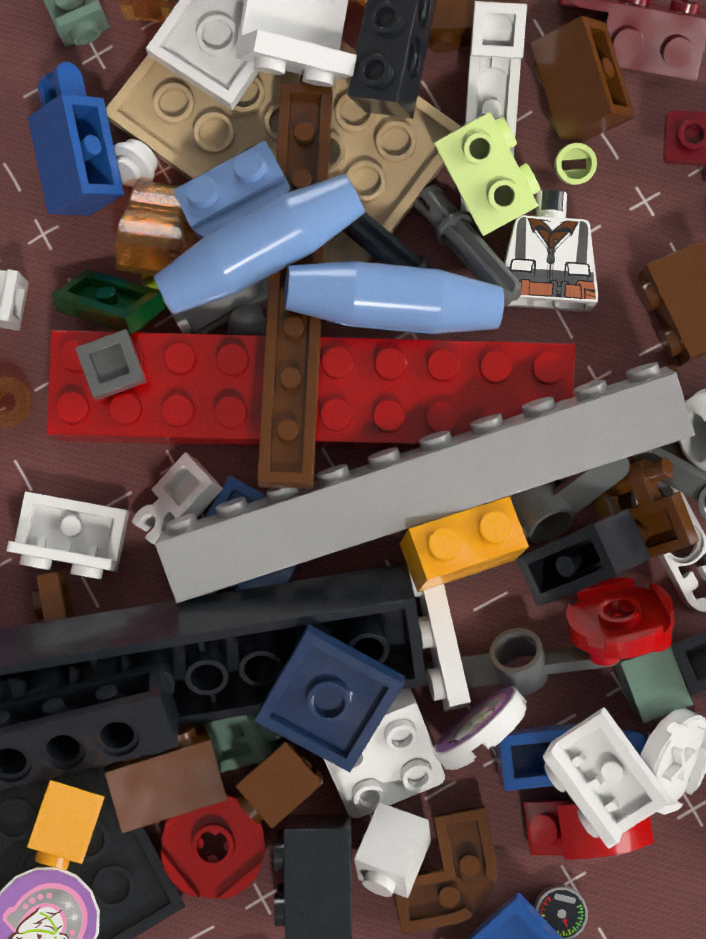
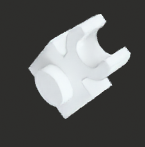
[132,452,223,545]

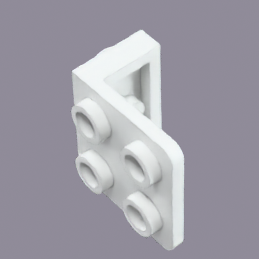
[235,0,357,87]
[324,688,445,818]

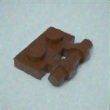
[582,457,699,559]

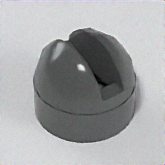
[227,302,266,336]

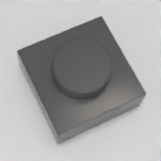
[75,329,147,401]

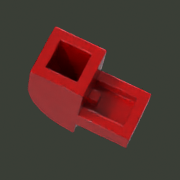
[523,798,654,860]

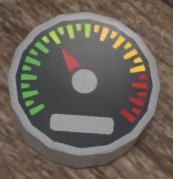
[534,884,588,939]

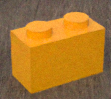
[400,496,529,593]
[27,780,104,871]

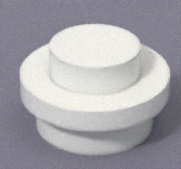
[114,139,157,189]

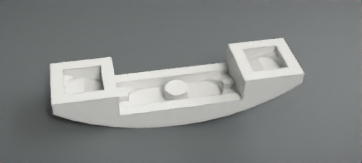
[460,1,527,212]

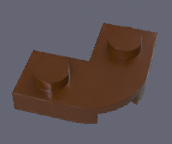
[394,805,497,934]

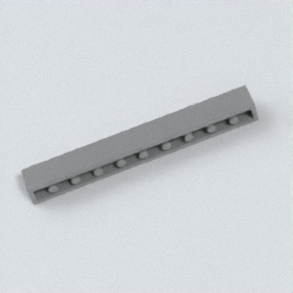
[155,362,695,603]

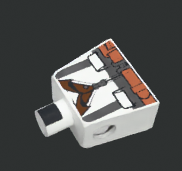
[504,190,598,312]

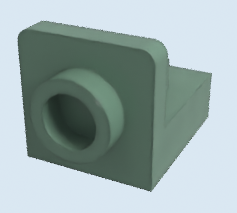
[43,0,111,48]
[195,714,285,772]

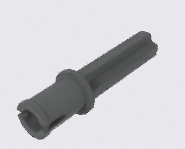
[414,185,521,307]

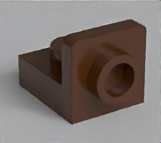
[32,572,74,622]

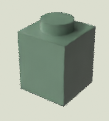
[614,646,693,723]

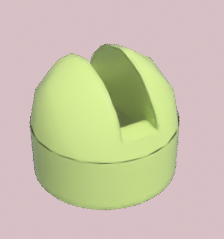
[554,143,597,185]

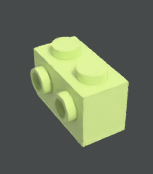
[433,112,541,236]

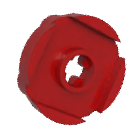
[566,577,675,666]
[161,791,267,899]

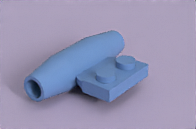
[154,141,365,314]
[284,261,504,334]

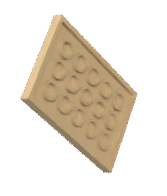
[106,40,461,263]

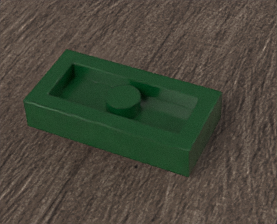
[52,269,165,335]

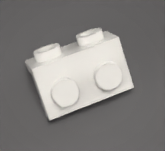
[6,491,129,579]
[543,707,670,849]

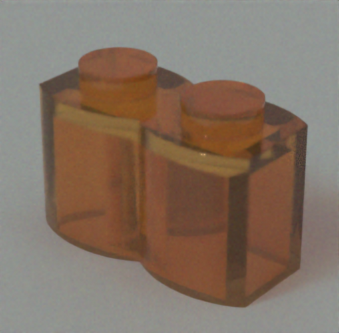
[115,180,196,276]

